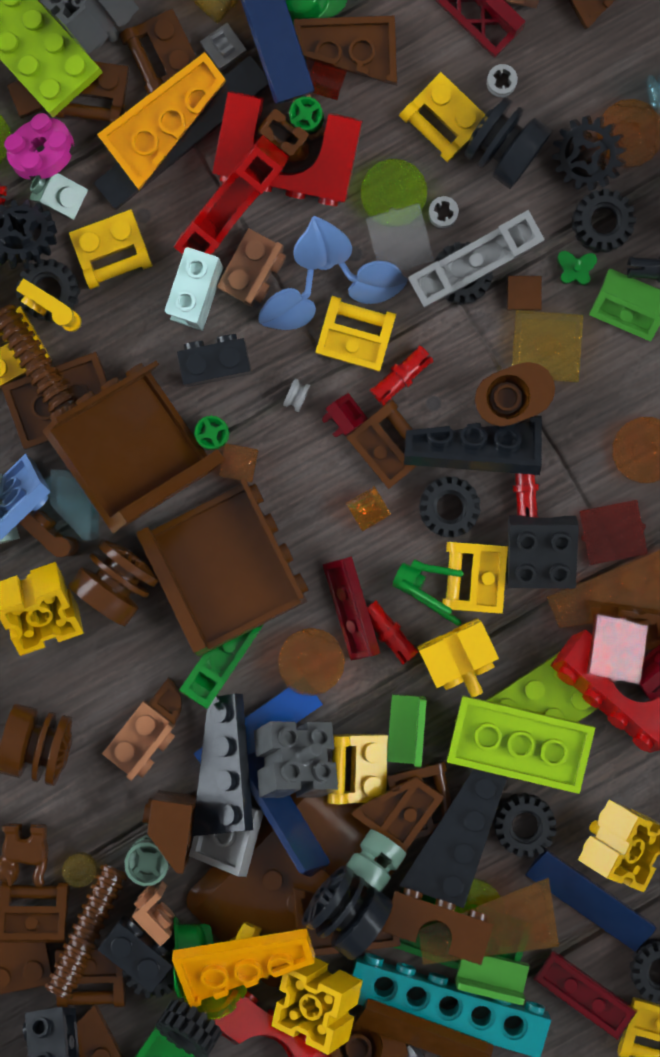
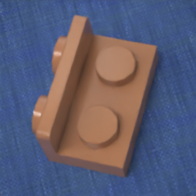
[216,228,286,307]
[102,700,175,781]
[132,881,175,946]

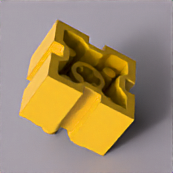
[0,562,84,656]
[417,618,499,698]
[578,800,660,892]
[271,958,363,1055]

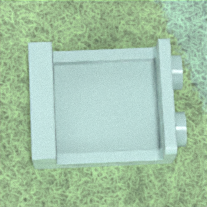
[165,247,224,331]

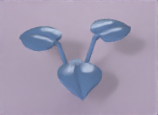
[258,216,408,330]

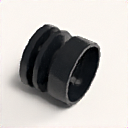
[464,97,553,189]
[302,865,393,960]

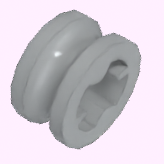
[486,64,518,98]
[428,196,459,229]
[283,378,311,412]

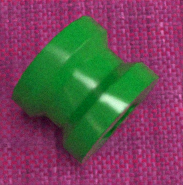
[289,97,324,135]
[194,415,230,450]

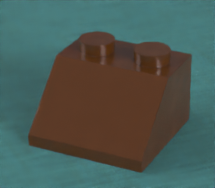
[143,790,197,874]

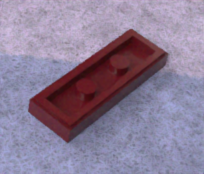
[323,556,380,661]
[534,950,637,1040]

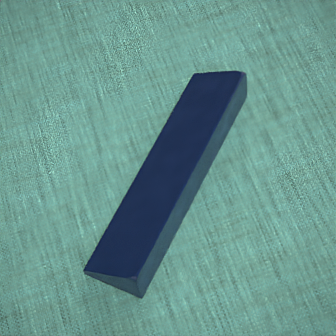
[241,0,314,104]
[248,753,330,877]
[525,848,657,952]

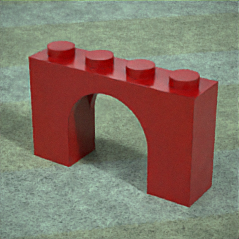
[212,91,363,207]

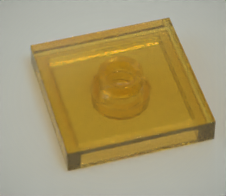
[512,310,584,383]

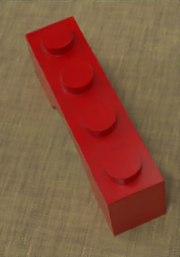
[173,135,289,255]
[550,630,660,753]
[212,989,332,1057]

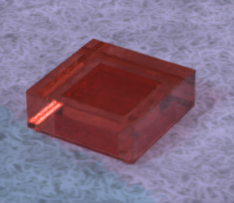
[310,62,347,100]

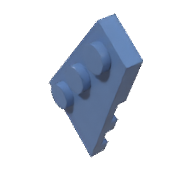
[0,453,50,540]

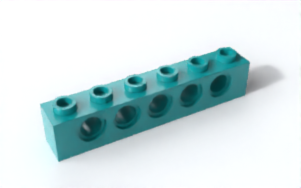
[350,953,551,1057]

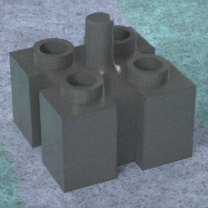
[40,0,139,54]
[254,721,338,798]

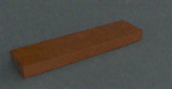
[355,998,494,1057]

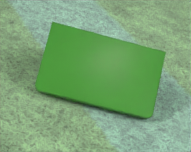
[589,269,660,342]
[387,694,427,767]
[455,953,530,1005]

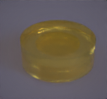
[62,852,97,888]

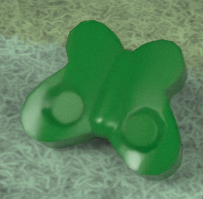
[557,251,597,286]

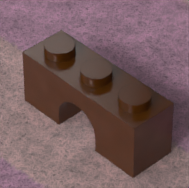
[382,888,494,965]

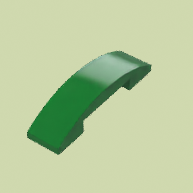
[179,624,264,710]

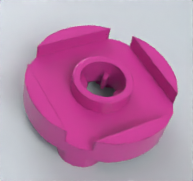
[4,113,74,180]

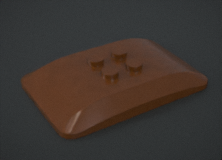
[186,782,408,987]

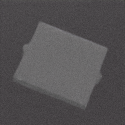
[365,203,434,271]

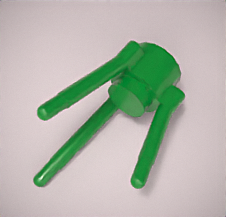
[392,559,464,626]

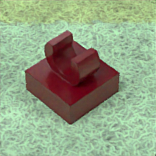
[322,393,368,437]

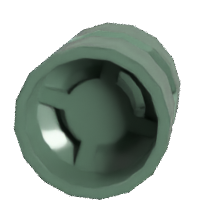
[346,829,407,892]
[124,835,170,886]

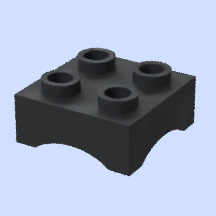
[506,515,579,589]

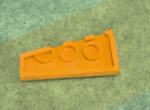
[97,52,226,190]
[172,928,315,1007]

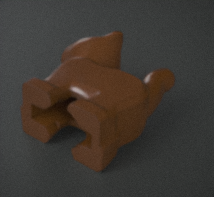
[258,109,309,162]
[0,823,49,887]

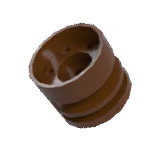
[68,539,159,627]
[0,704,72,786]

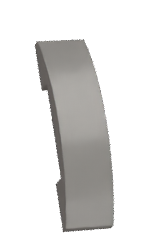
[408,210,545,308]

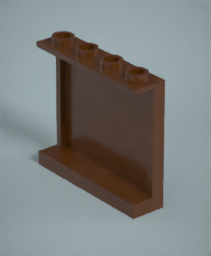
[42,360,225,534]
[136,478,309,657]

